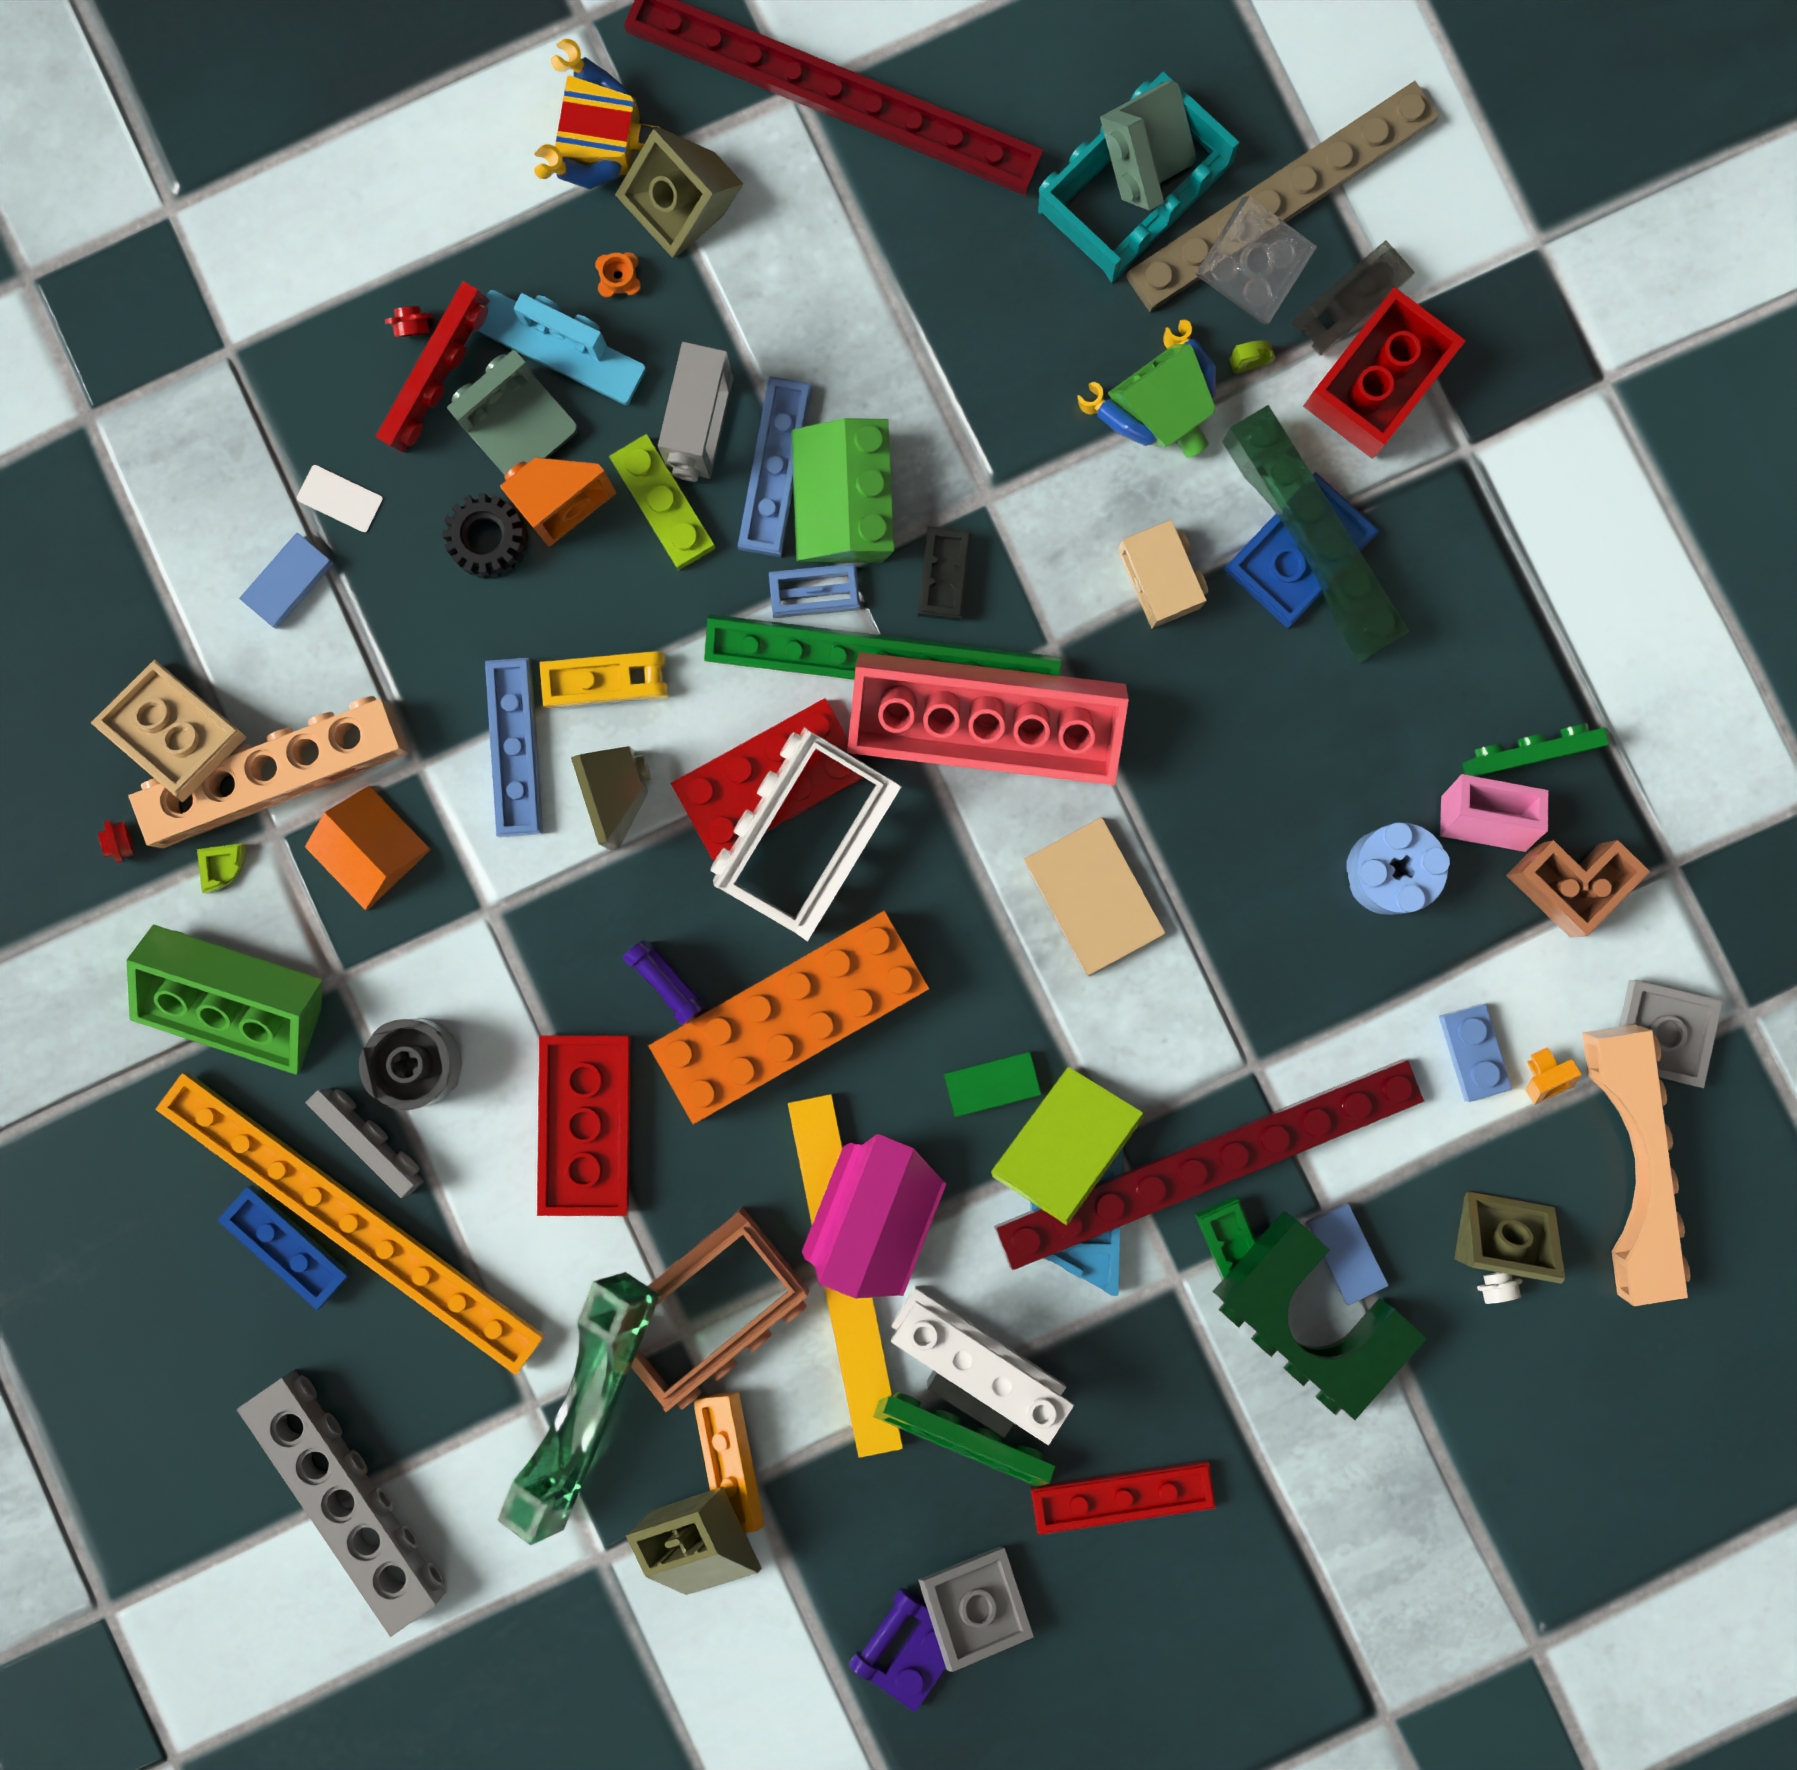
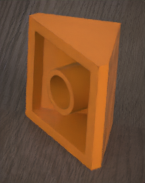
[305,786,431,910]

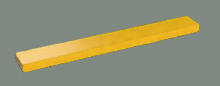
[788,1094,903,1458]

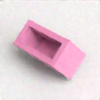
[1440,774,1548,852]

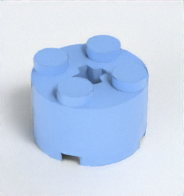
[1347,823,1450,915]

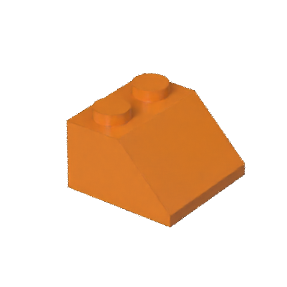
[500,458,617,547]

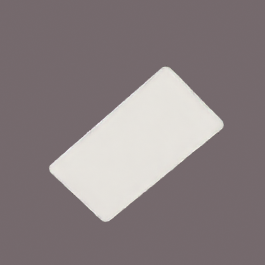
[296,465,383,532]

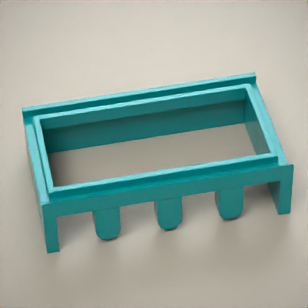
[1038,72,1239,284]

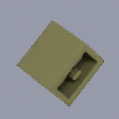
[626,1486,762,1595]

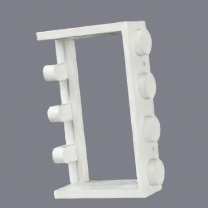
[710,727,901,941]

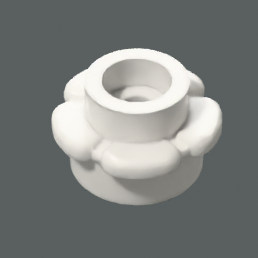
[1477,1272,1523,1304]

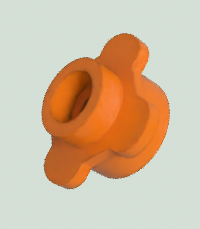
[595,252,641,298]

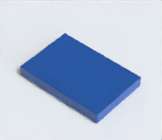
[1223,472,1380,629]

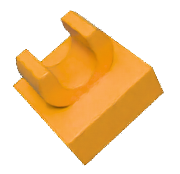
[1525,1048,1582,1105]

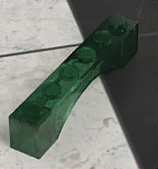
[1222,405,1410,663]
[497,1272,660,1545]

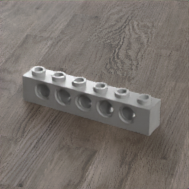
[236,1370,446,1637]

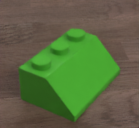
[791,418,894,563]

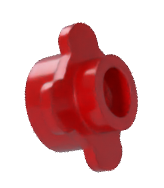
[385,306,433,338]

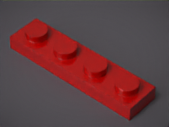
[375,281,490,453]

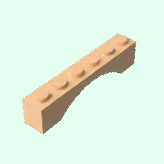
[1582,1024,1690,1306]

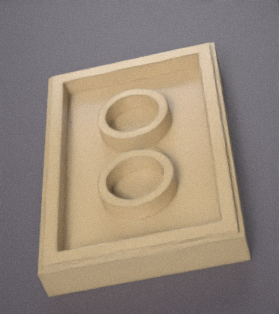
[91,659,247,803]
[1023,817,1166,976]

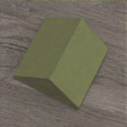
[1454,1191,1565,1284]

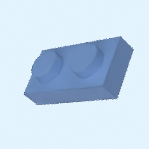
[1439,1004,1512,1102]

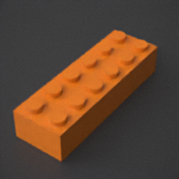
[648,910,929,1124]

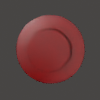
[98,820,134,864]

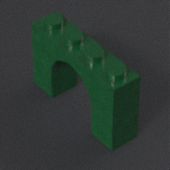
[1212,1211,1427,1420]

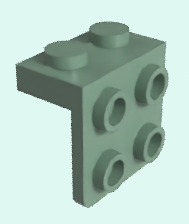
[1100,80,1196,211]
[446,349,577,475]

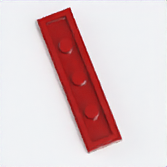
[1030,1459,1216,1535]

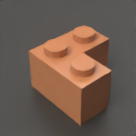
[1506,840,1650,938]

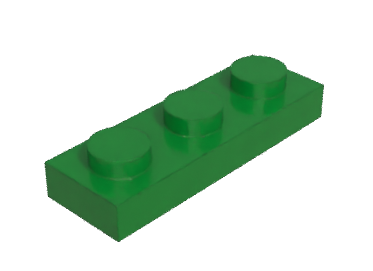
[1462,723,1609,777]

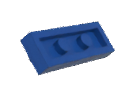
[217,1185,351,1310]

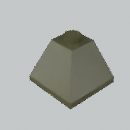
[615,127,744,258]
[571,746,652,851]

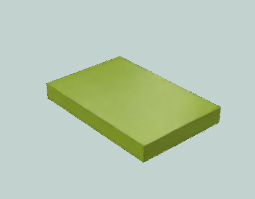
[991,1067,1144,1225]

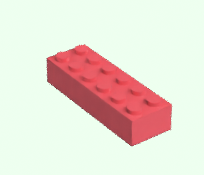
[847,652,1129,785]

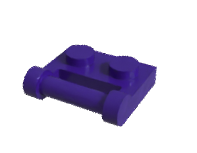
[622,940,709,1026]
[848,1587,946,1712]

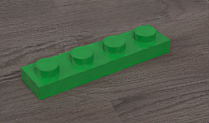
[873,1392,1055,1487]

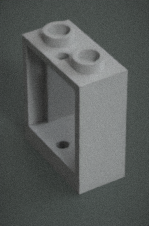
[658,342,734,482]

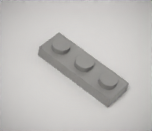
[305,1088,424,1198]

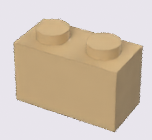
[1118,519,1208,629]

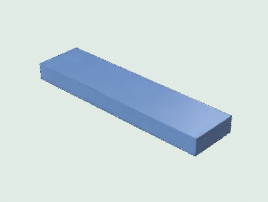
[738,376,813,558]
[485,658,543,837]

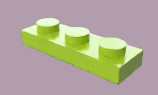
[609,434,716,571]

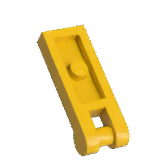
[539,651,668,708]

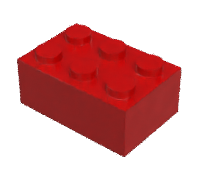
[1303,287,1466,459]

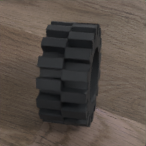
[442,493,528,579]

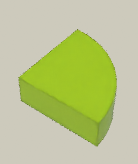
[1229,340,1276,374]
[197,843,246,894]

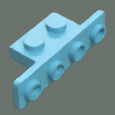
[476,290,646,405]

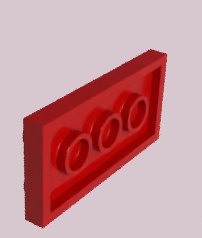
[670,698,865,861]
[537,1035,631,1216]

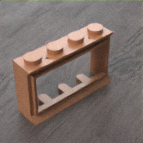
[597,1207,809,1412]

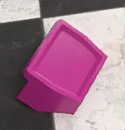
[802,1134,947,1299]

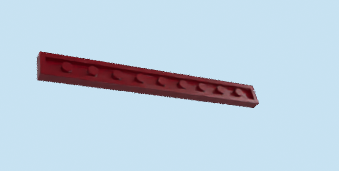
[624,0,1043,196]
[994,1059,1424,1271]

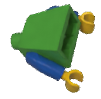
[1077,320,1216,458]

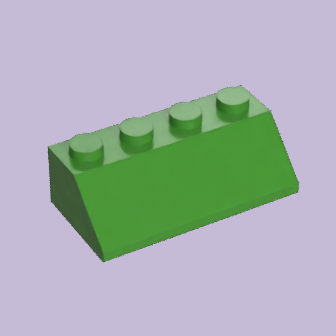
[126,924,323,1075]

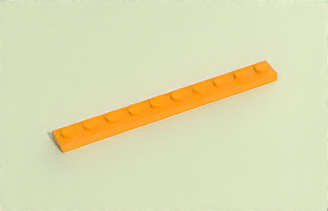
[155,1072,546,1375]

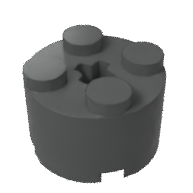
[359,1018,462,1111]

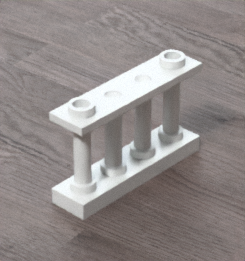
[891,1286,1074,1445]

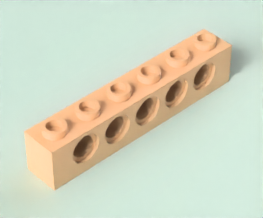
[128,696,410,848]

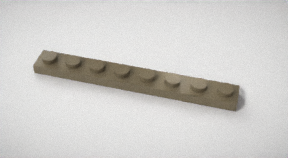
[1126,81,1440,313]

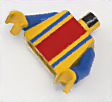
[534,39,660,189]

